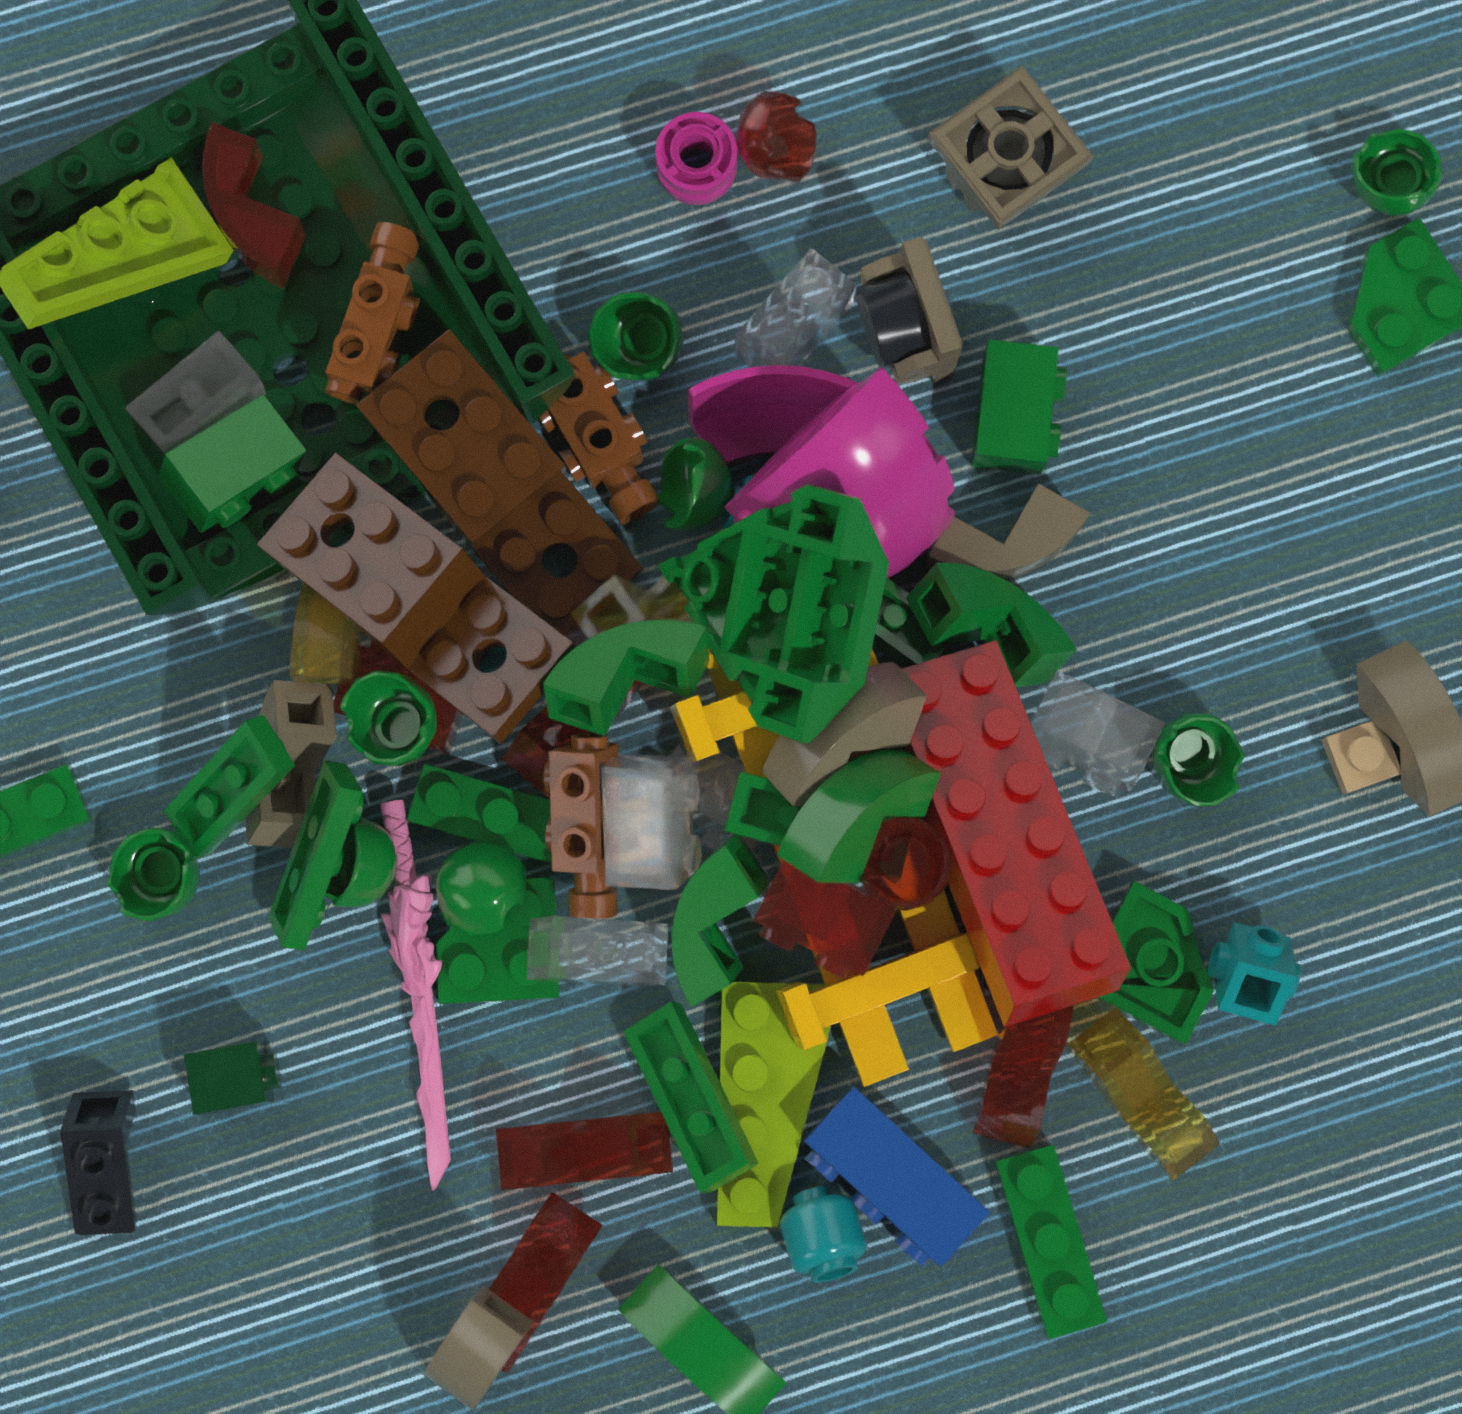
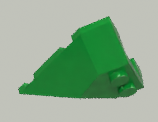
[657,485,889,743]

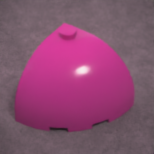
[724,367,955,579]

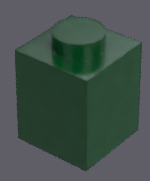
[184,1041,281,1115]

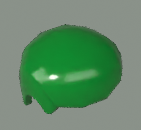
[1352,128,1443,216]
[588,292,684,380]
[659,438,733,530]
[340,670,437,766]
[1152,713,1245,806]
[324,817,398,907]
[107,827,200,922]
[435,841,527,936]

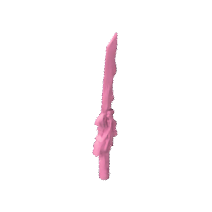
[380,800,451,1191]

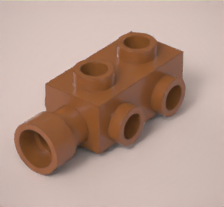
[325,222,421,404]
[539,351,661,524]
[544,732,625,920]

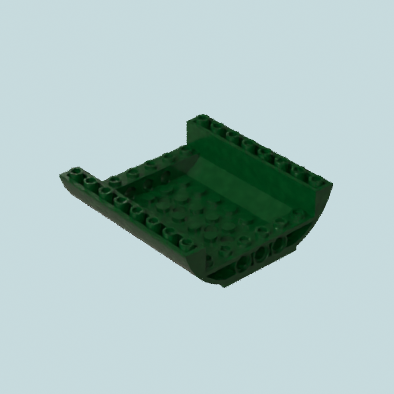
[0,0,576,615]

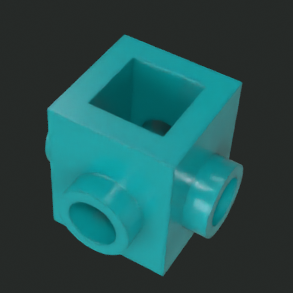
[1208,922,1301,1026]

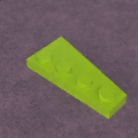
[0,157,234,329]
[717,982,831,1227]

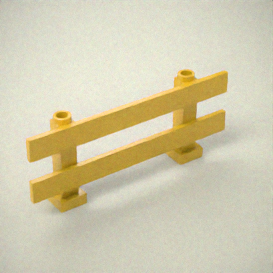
[670,647,998,1087]

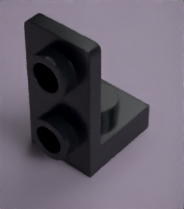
[60,1090,137,1235]

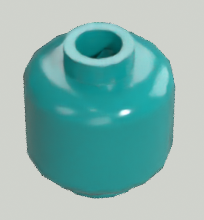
[779,1186,867,1283]

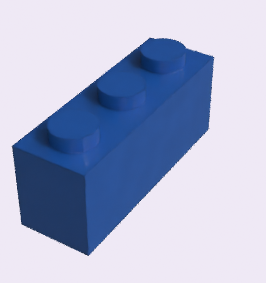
[803,1087,990,1267]

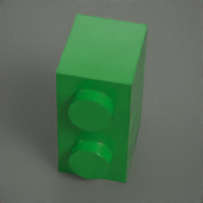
[971,339,1067,475]
[158,394,307,533]

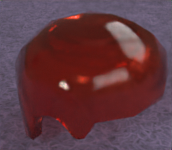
[736,91,817,183]
[860,816,951,911]

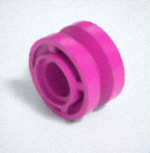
[656,112,737,205]

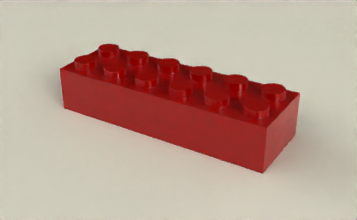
[900,640,1131,1028]

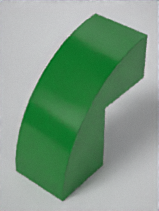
[906,562,1077,688]
[543,620,710,737]
[777,747,941,883]
[672,834,771,1007]
[617,1264,787,1414]

